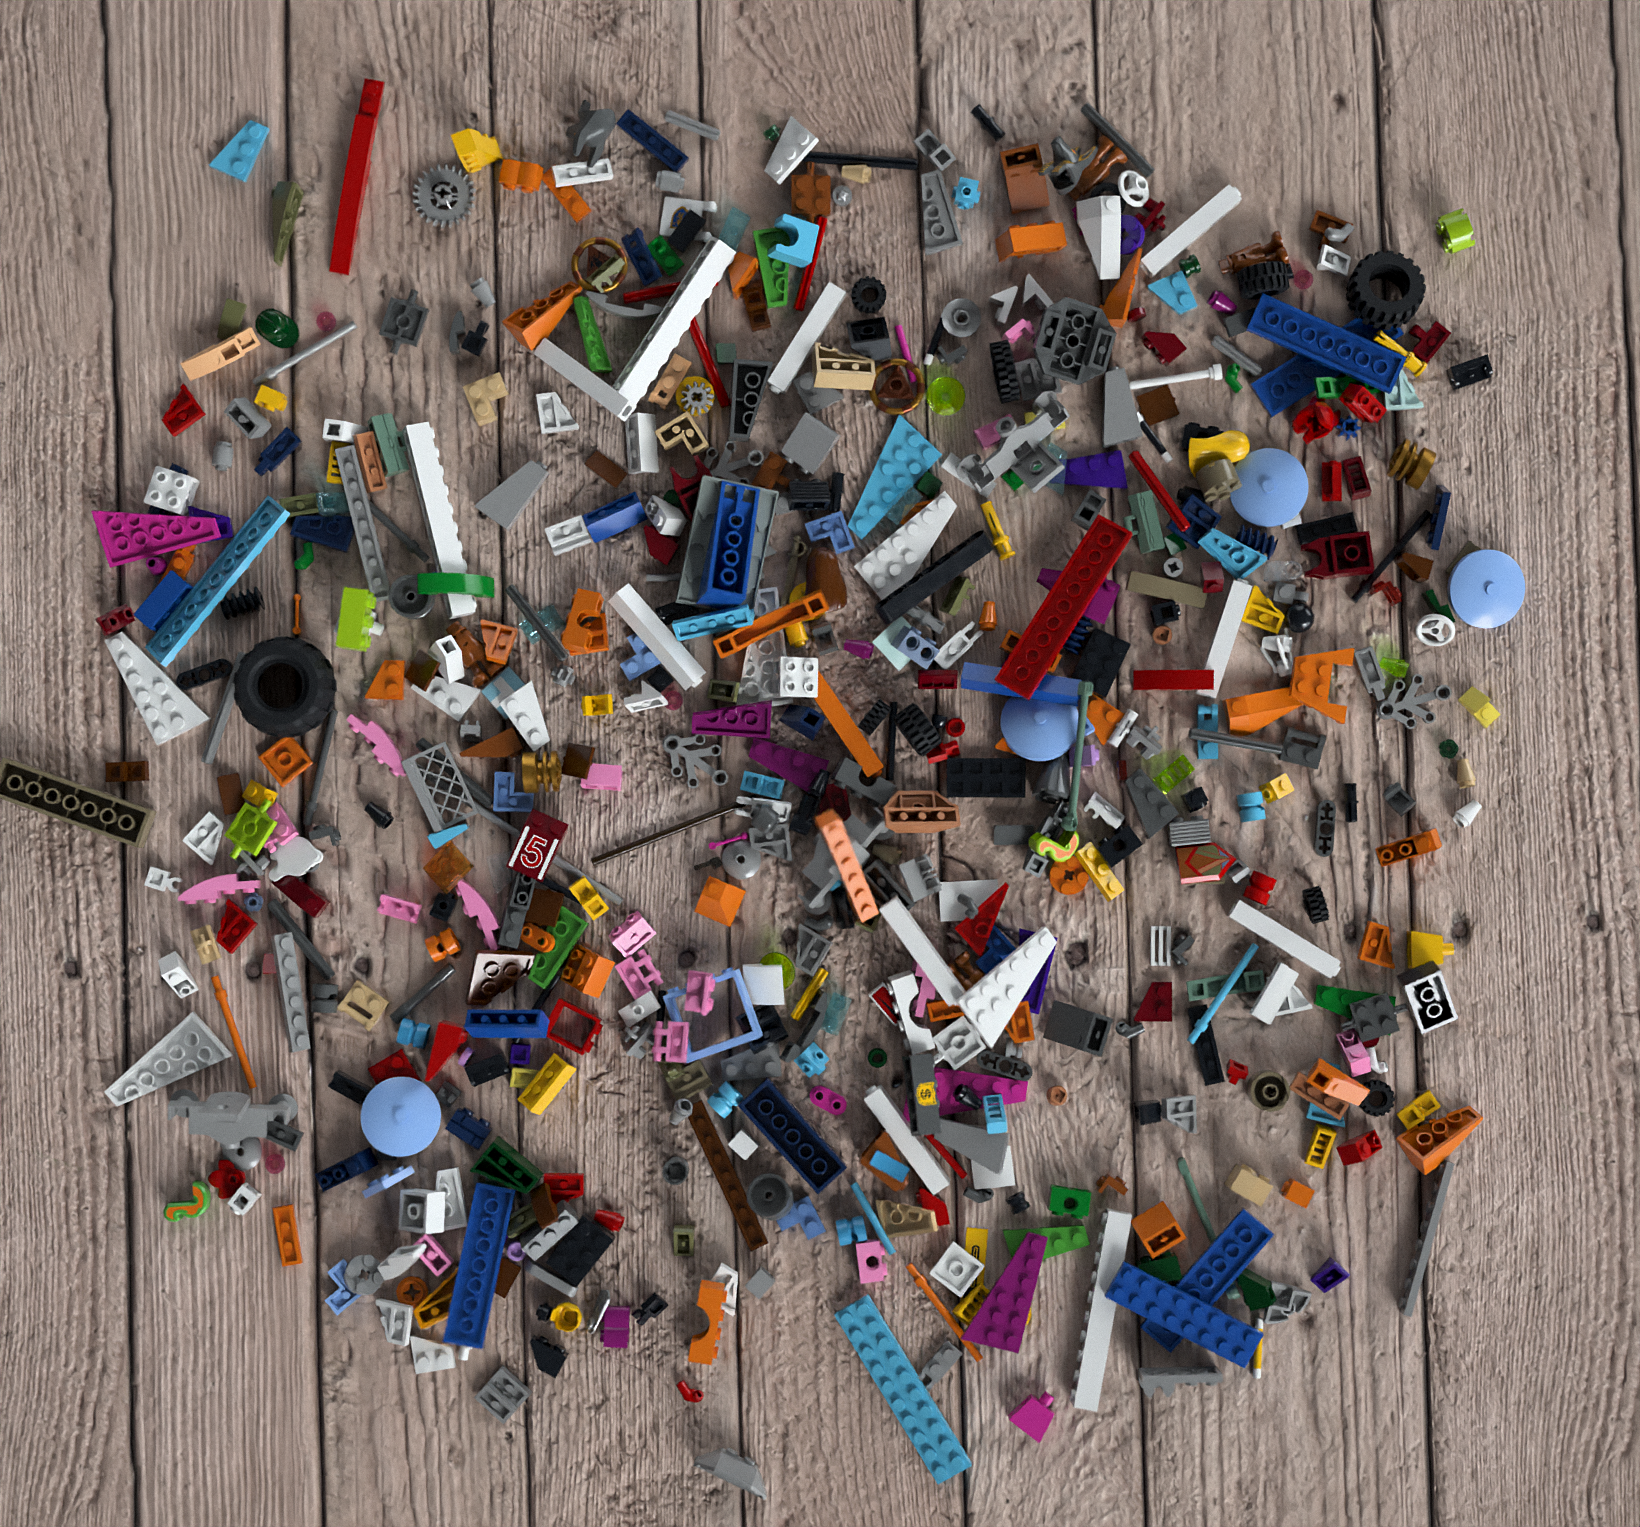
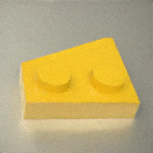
[1241,585,1285,635]

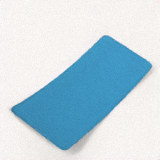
[870,1151,910,1182]

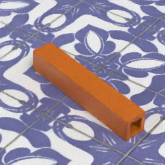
[813,670,884,779]

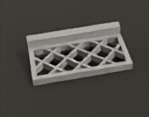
[401,741,479,833]

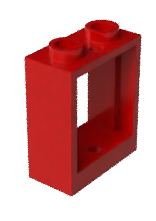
[546,998,603,1056]

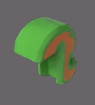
[163,1180,211,1222]

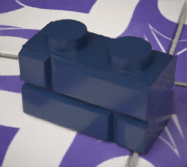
[445,1107,493,1150]

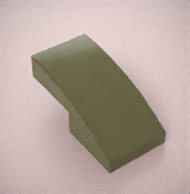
[217,298,247,340]

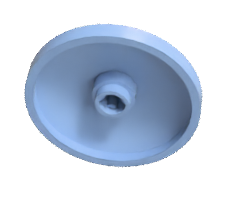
[1230,448,1308,527]
[1447,549,1525,628]
[1001,696,1079,761]
[361,1077,441,1157]

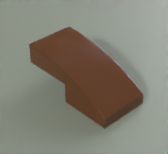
[742,286,771,332]
[105,761,149,782]
[529,1182,559,1229]

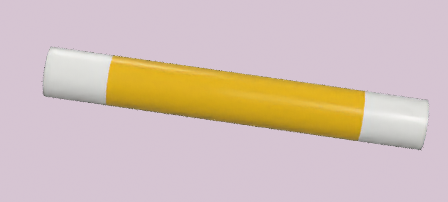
[1253,1317,1263,1379]

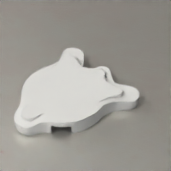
[269,837,323,881]

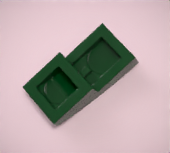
[1421,589,1455,623]

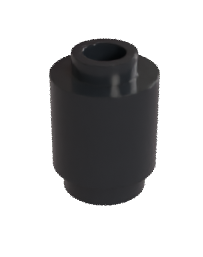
[1176,485,1206,505]

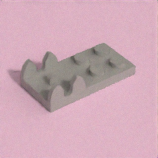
[1138,1366,1223,1398]

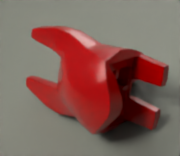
[1292,394,1341,444]

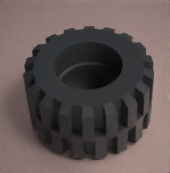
[1237,261,1290,299]
[894,703,942,757]

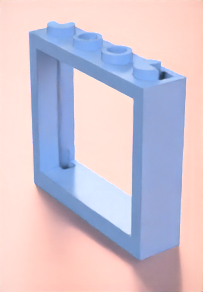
[663,967,763,1063]

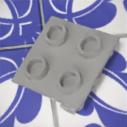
[898,854,942,902]

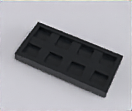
[946,758,1026,798]

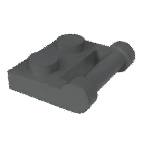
[1279,726,1327,770]

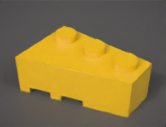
[451,128,503,173]

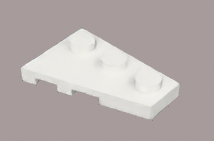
[764,116,819,185]
[411,676,481,722]
[435,1167,469,1231]

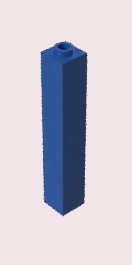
[961,662,1081,707]

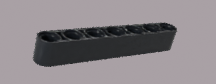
[874,530,994,625]

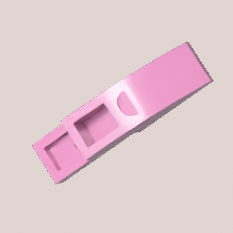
[346,714,406,777]
[178,874,261,905]
[455,879,501,950]
[911,959,936,1018]

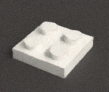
[929,1241,985,1298]

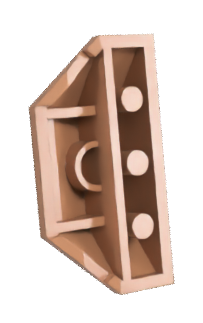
[883,791,961,833]

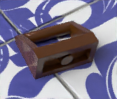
[1394,552,1434,584]

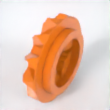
[396,1276,428,1308]

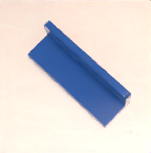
[582,492,648,543]
[134,570,193,632]

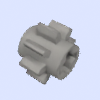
[551,664,575,687]

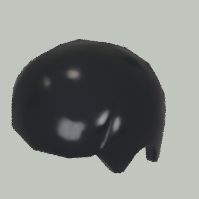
[1284,603,1315,633]

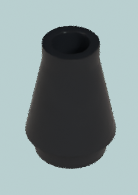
[807,769,831,800]
[364,802,394,829]
[953,1084,983,1110]

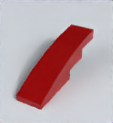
[1133,670,1214,691]

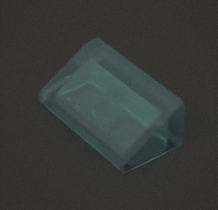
[718,207,751,252]
[519,604,565,644]

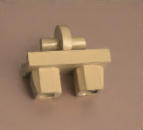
[190,924,222,965]

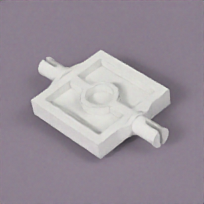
[932,1016,986,1070]

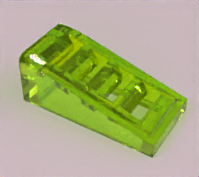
[1152,754,1195,794]

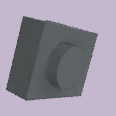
[936,344,968,367]
[811,622,839,656]
[1383,782,1416,817]
[308,824,341,846]
[1171,935,1195,966]

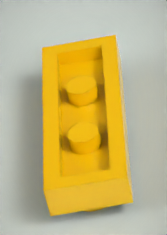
[1074,842,1124,902]

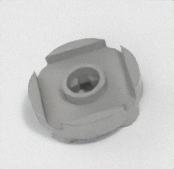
[343,1255,384,1296]

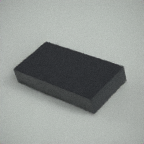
[667,209,706,253]

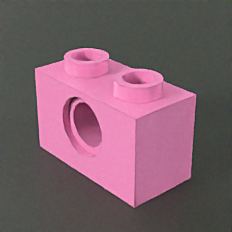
[413,1233,454,1276]
[856,1238,887,1284]

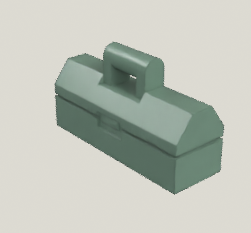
[367,413,409,477]
[1123,490,1165,554]

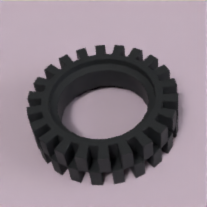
[990,340,1020,404]

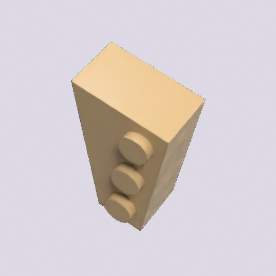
[811,342,876,390]

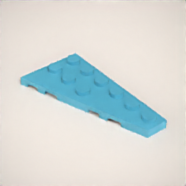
[847,414,942,540]

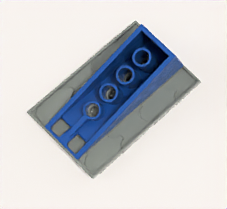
[675,475,779,611]

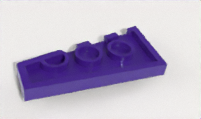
[1047,450,1128,489]
[1019,928,1057,1014]

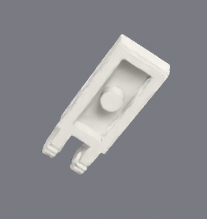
[934,621,983,670]
[734,796,792,823]

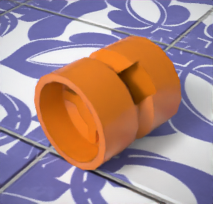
[425,928,461,962]

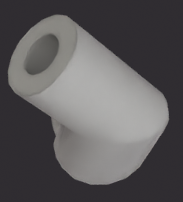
[1324,223,1354,242]

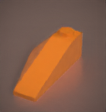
[1099,248,1142,328]
[502,281,582,351]
[1222,687,1303,737]
[1396,1106,1483,1175]

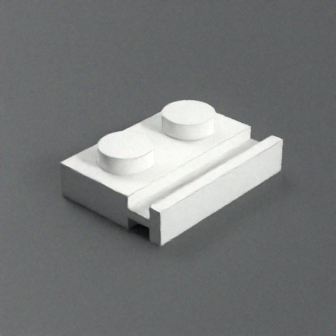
[545,515,592,556]

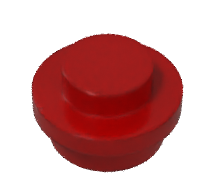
[945,718,965,737]

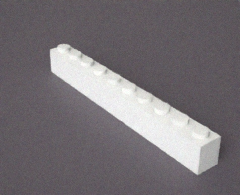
[612,236,736,412]
[402,422,477,619]
[1069,1208,1132,1412]

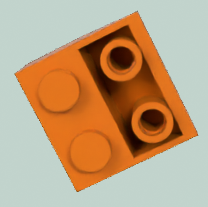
[560,944,615,998]
[1131,1201,1186,1258]

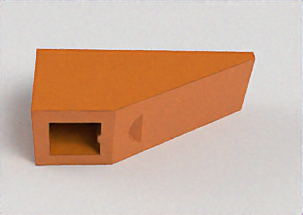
[1375,828,1442,867]
[1307,1058,1370,1106]

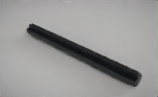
[802,151,918,170]

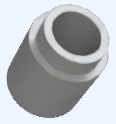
[655,170,685,193]
[212,441,234,471]

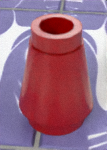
[594,1209,625,1232]

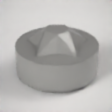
[832,186,852,207]

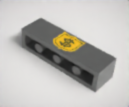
[902,1053,942,1136]

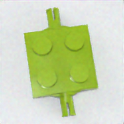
[224,798,278,860]

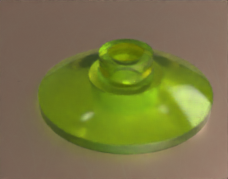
[926,376,965,416]
[759,952,795,990]

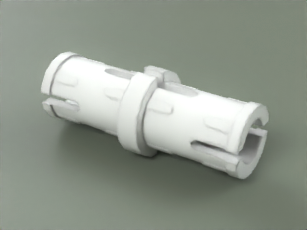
[1107,709,1139,748]

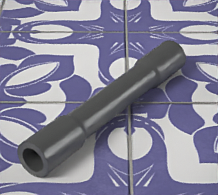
[390,963,456,1024]

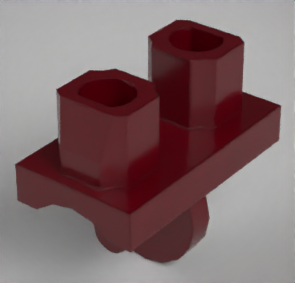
[1135,198,1166,233]
[95,603,136,636]

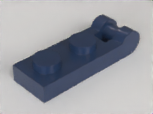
[621,228,663,286]

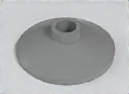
[942,298,981,338]
[722,840,761,879]
[222,1137,262,1171]

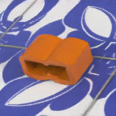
[498,159,544,194]

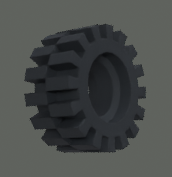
[851,276,887,314]
[858,699,892,736]
[1302,886,1329,924]
[1359,1080,1395,1117]

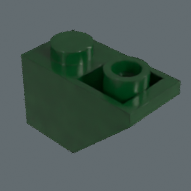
[1136,1251,1182,1283]
[1236,1268,1277,1311]

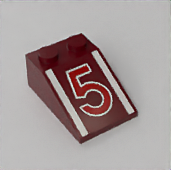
[506,809,569,882]

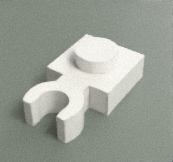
[144,866,183,892]

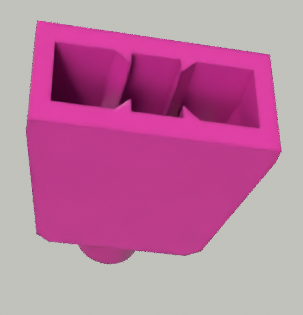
[1008,1391,1055,1443]

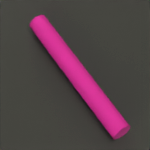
[894,325,917,383]

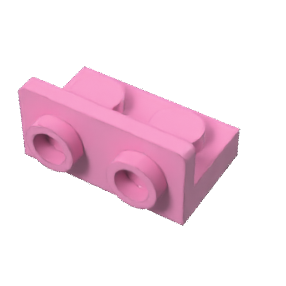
[1001,319,1035,344]
[608,911,657,959]
[684,970,716,1015]

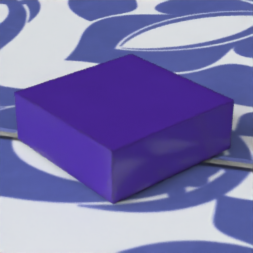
[510,1043,531,1065]

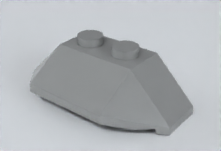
[693,1448,767,1500]

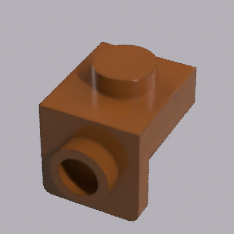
[1096,1173,1128,1196]

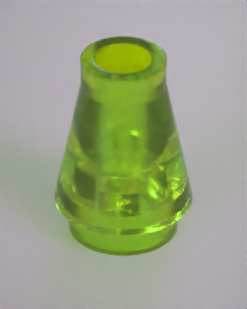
[1379,656,1410,678]

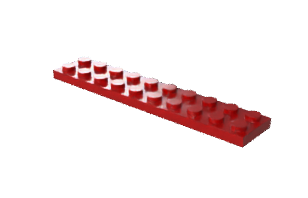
[995,514,1133,700]

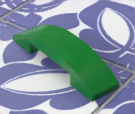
[1314,377,1381,399]
[417,573,494,598]

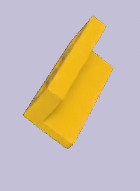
[517,1053,576,1115]

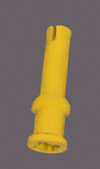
[1373,329,1427,377]
[980,501,1016,561]

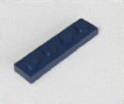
[616,109,689,173]

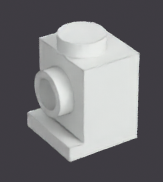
[227,1182,262,1216]

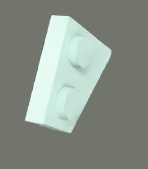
[1383,370,1424,411]

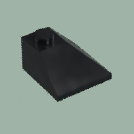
[846,316,892,360]

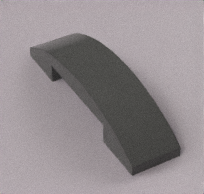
[1023,800,1077,878]
[779,990,827,1063]

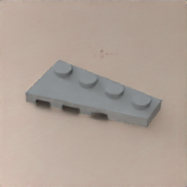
[921,169,963,256]

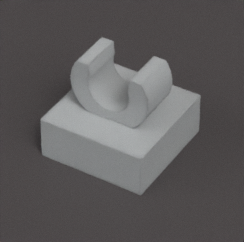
[460,720,482,743]
[1226,858,1251,886]

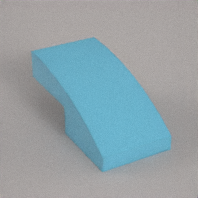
[740,771,785,800]

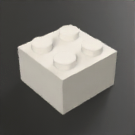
[399,1188,445,1234]

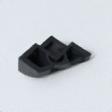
[832,888,855,929]

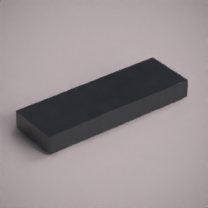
[1295,512,1358,545]

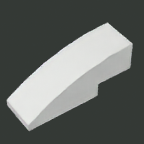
[377,1244,426,1280]

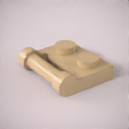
[337,980,390,1032]

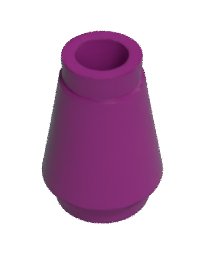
[1207,290,1237,316]
[146,556,167,576]
[844,639,874,660]

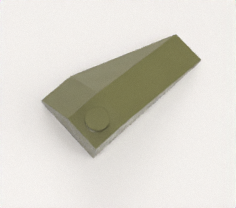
[271,181,304,267]

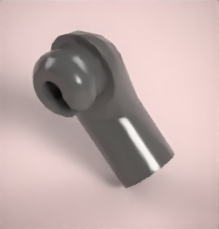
[957,894,979,919]
[804,914,834,932]
[1115,1022,1145,1039]

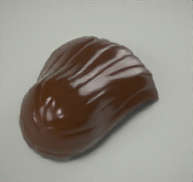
[804,547,848,612]

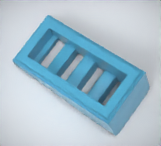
[427,823,470,849]
[982,1094,1007,1134]

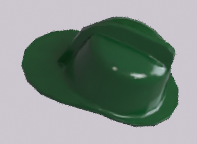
[255,309,299,348]

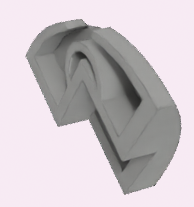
[1263,1280,1312,1324]

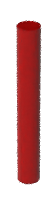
[924,1134,967,1179]

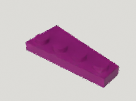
[692,700,772,738]
[748,738,829,792]

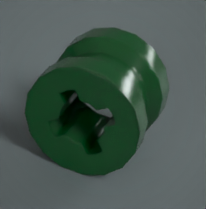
[1178,254,1201,278]

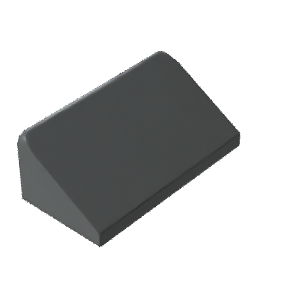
[994,825,1034,845]

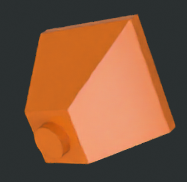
[728,251,759,300]
[694,876,746,927]

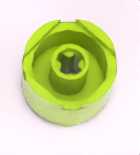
[1435,208,1475,254]

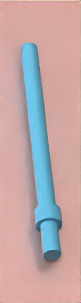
[1187,943,1259,1044]

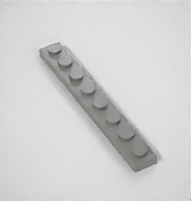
[335,445,390,602]
[1398,1160,1455,1317]

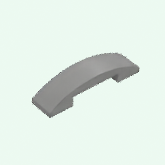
[586,291,664,320]

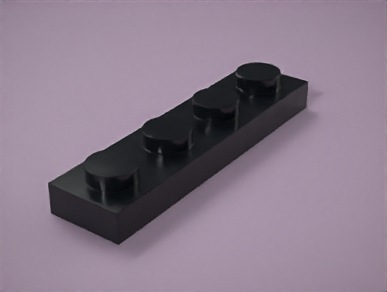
[1187,1004,1225,1086]

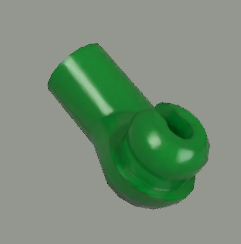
[1225,363,1243,394]

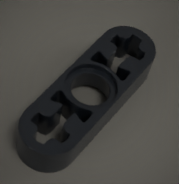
[176,659,233,690]

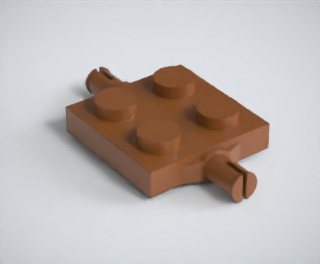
[791,162,830,224]

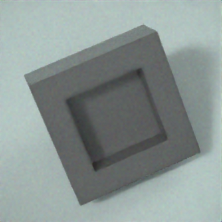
[435,1080,462,1108]

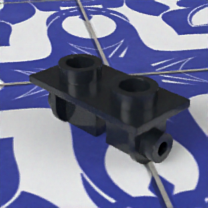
[655,602,699,626]

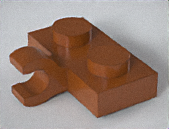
[1309,210,1353,250]
[751,451,791,490]

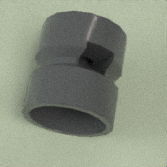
[311,983,339,1013]
[662,1156,689,1185]

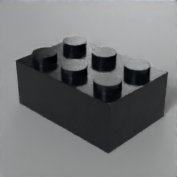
[1070,627,1131,699]
[1397,960,1458,1034]
[546,1212,615,1287]

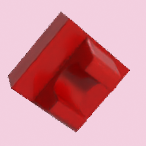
[1226,1059,1248,1085]

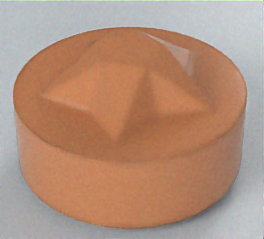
[1152,625,1172,645]
[1046,1085,1067,1106]

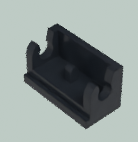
[1446,354,1493,391]
[464,1052,511,1087]
[328,1070,373,1106]

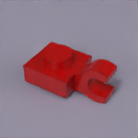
[926,740,960,764]

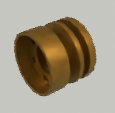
[1386,438,1436,490]
[522,751,562,793]

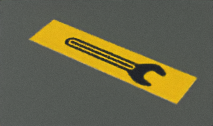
[960,1227,988,1317]

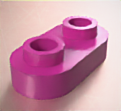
[810,1085,847,1115]

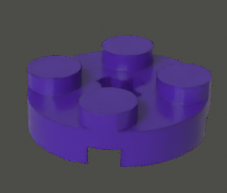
[1120,215,1145,255]

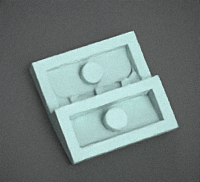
[872,616,921,671]

